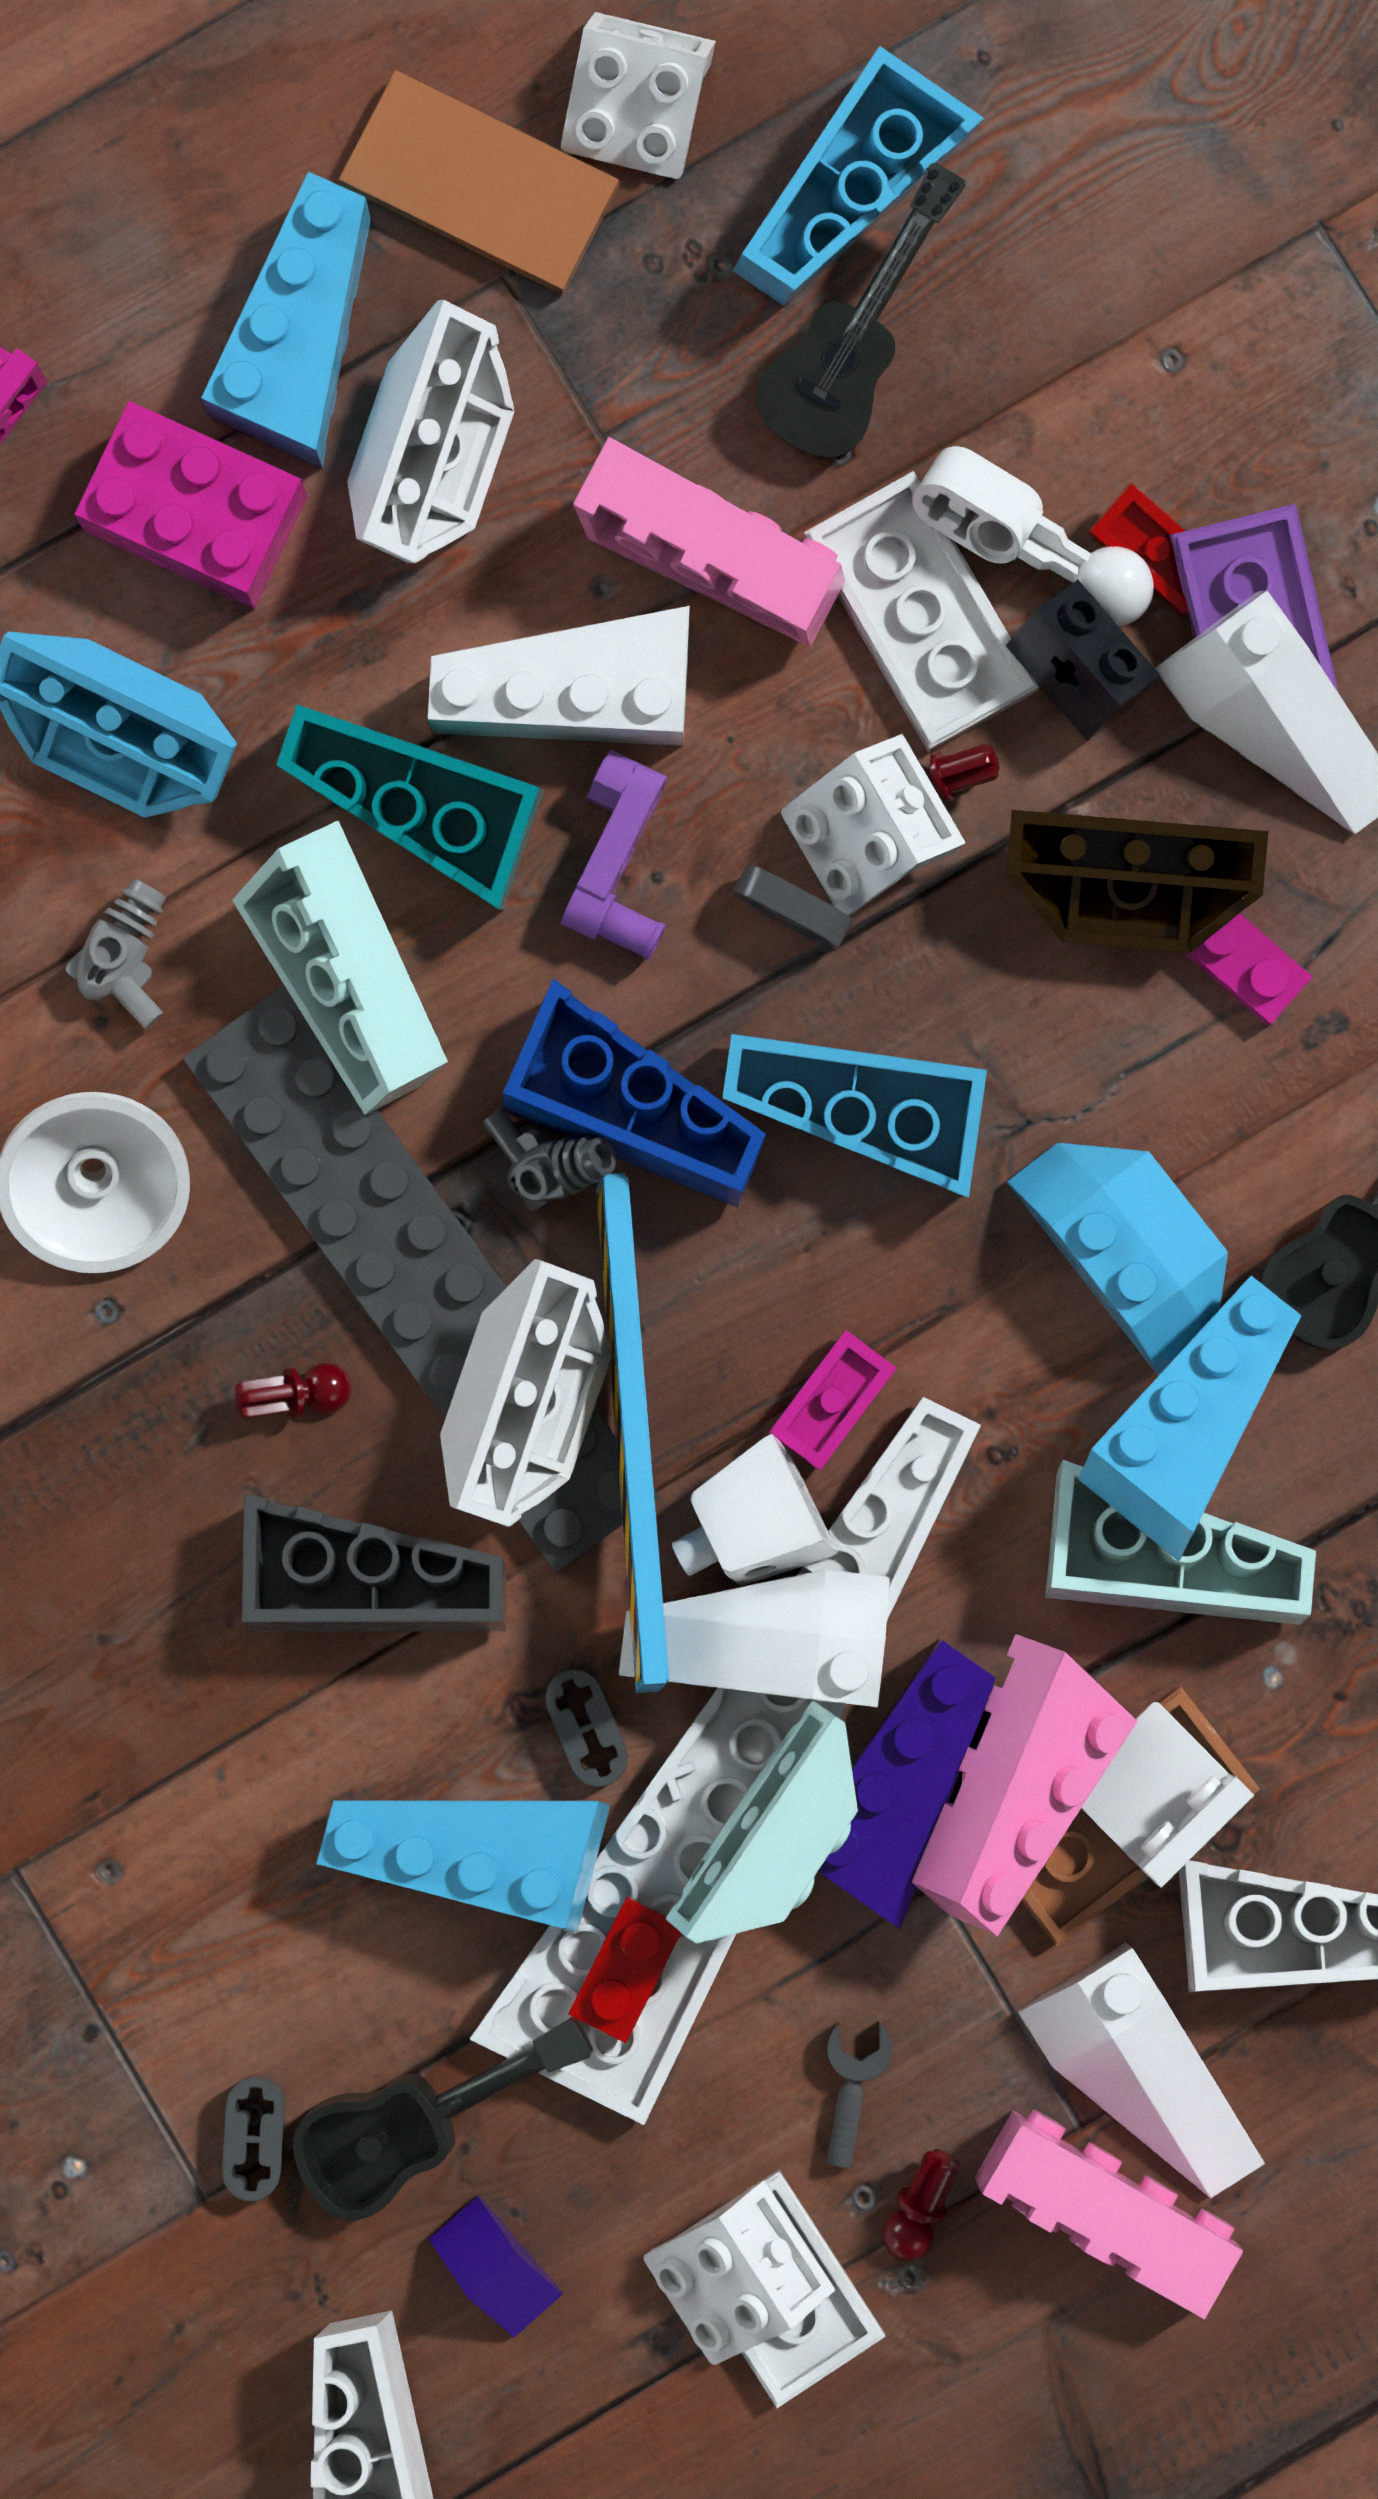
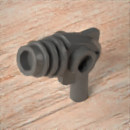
[482,1108,616,1211]

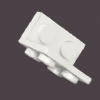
[561,12,716,179]
[781,734,966,916]
[1081,1702,1254,1888]
[643,2180,835,2365]

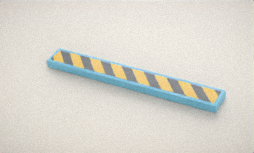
[596,1173,669,1693]

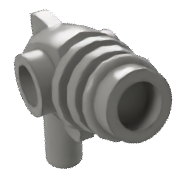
[65,878,166,1030]

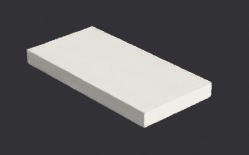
[804,471,1039,753]

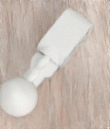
[912,446,1154,627]

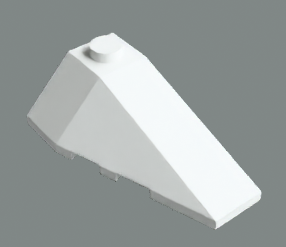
[1155,590,1378,834]
[619,1570,890,1707]
[1017,1942,1265,2198]

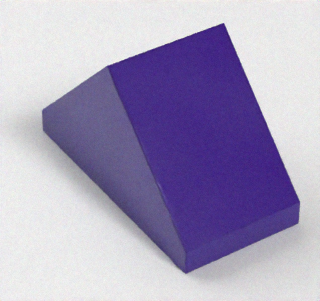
[429,2195,563,2337]

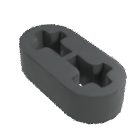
[732,864,853,949]
[545,1669,628,1787]
[222,2074,287,2202]

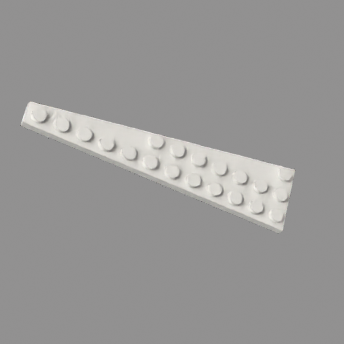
[470,1397,981,2125]

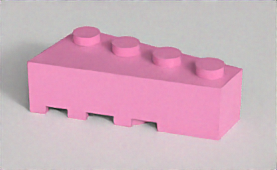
[573,437,845,647]
[912,1634,1138,1937]
[974,2109,1243,2320]

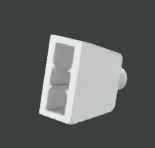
[672,1434,838,1585]

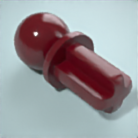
[920,744,1000,802]
[235,1363,352,1419]
[882,2149,960,2261]

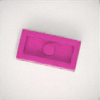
[1184,913,1313,1027]
[769,1330,897,1471]

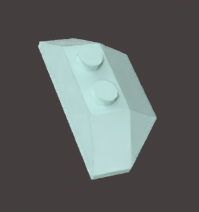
[666,1700,858,1944]

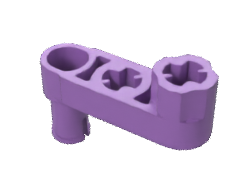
[561,749,668,961]

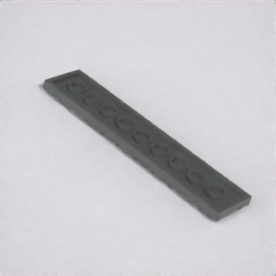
[183,985,660,1573]

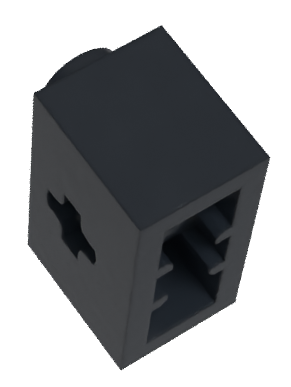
[1006,580,1161,741]

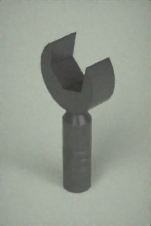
[826,2021,892,2168]

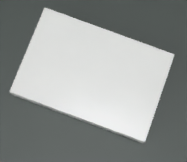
[679,2169,886,2408]

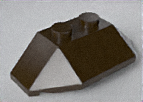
[1006,810,1269,953]

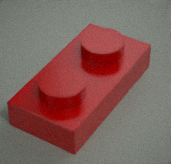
[1087,483,1188,616]
[568,1896,681,2043]

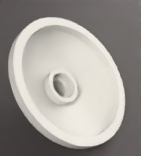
[0,1092,190,1273]

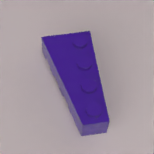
[818,1639,996,1929]

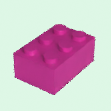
[74,401,308,609]

